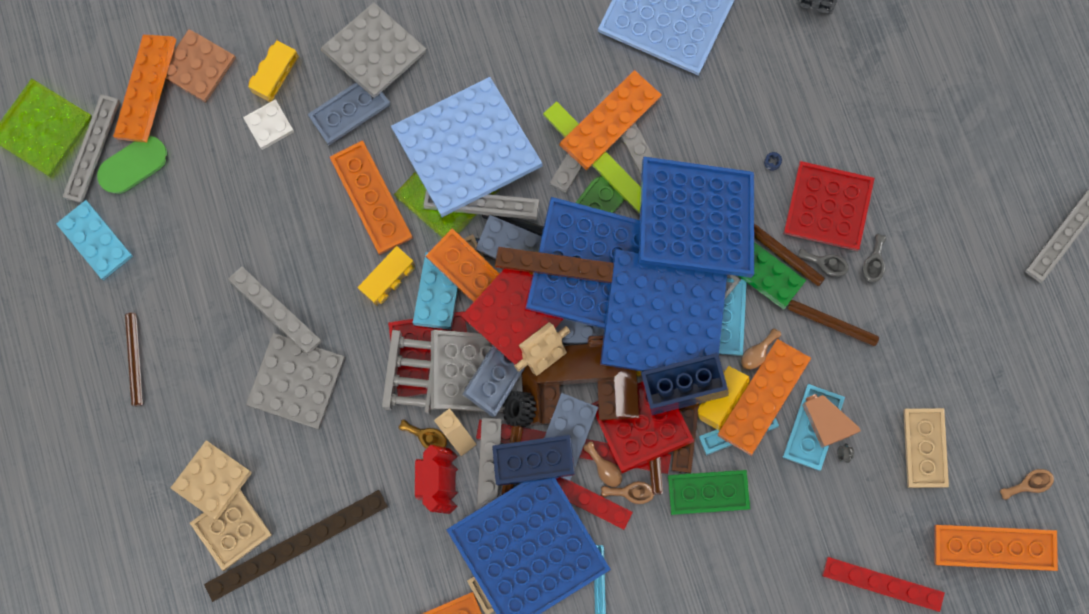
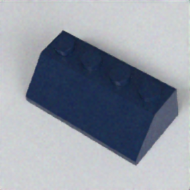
[641,353,729,415]

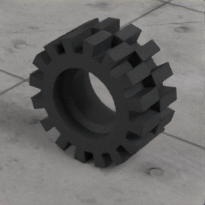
[503,391,537,427]

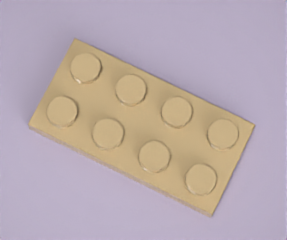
[903,408,949,488]

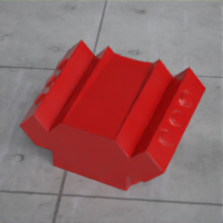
[415,445,458,514]

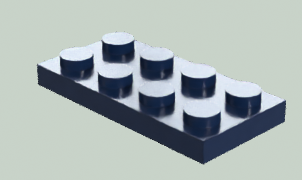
[492,435,575,486]

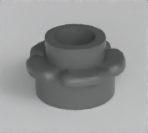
[837,443,854,463]

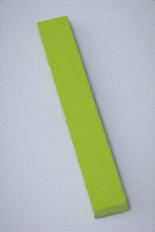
[543,101,641,215]

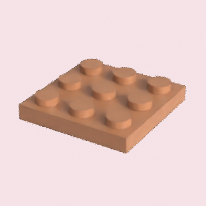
[165,29,236,103]

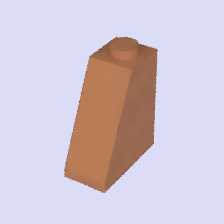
[802,394,861,448]

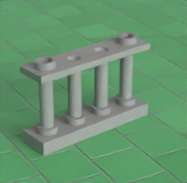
[382,330,434,415]

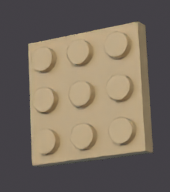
[171,441,252,521]
[190,490,272,571]

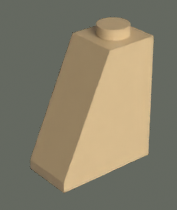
[434,408,477,457]

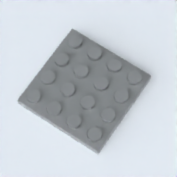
[321,2,426,98]
[431,330,505,413]
[246,333,345,430]

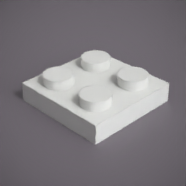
[243,99,294,150]

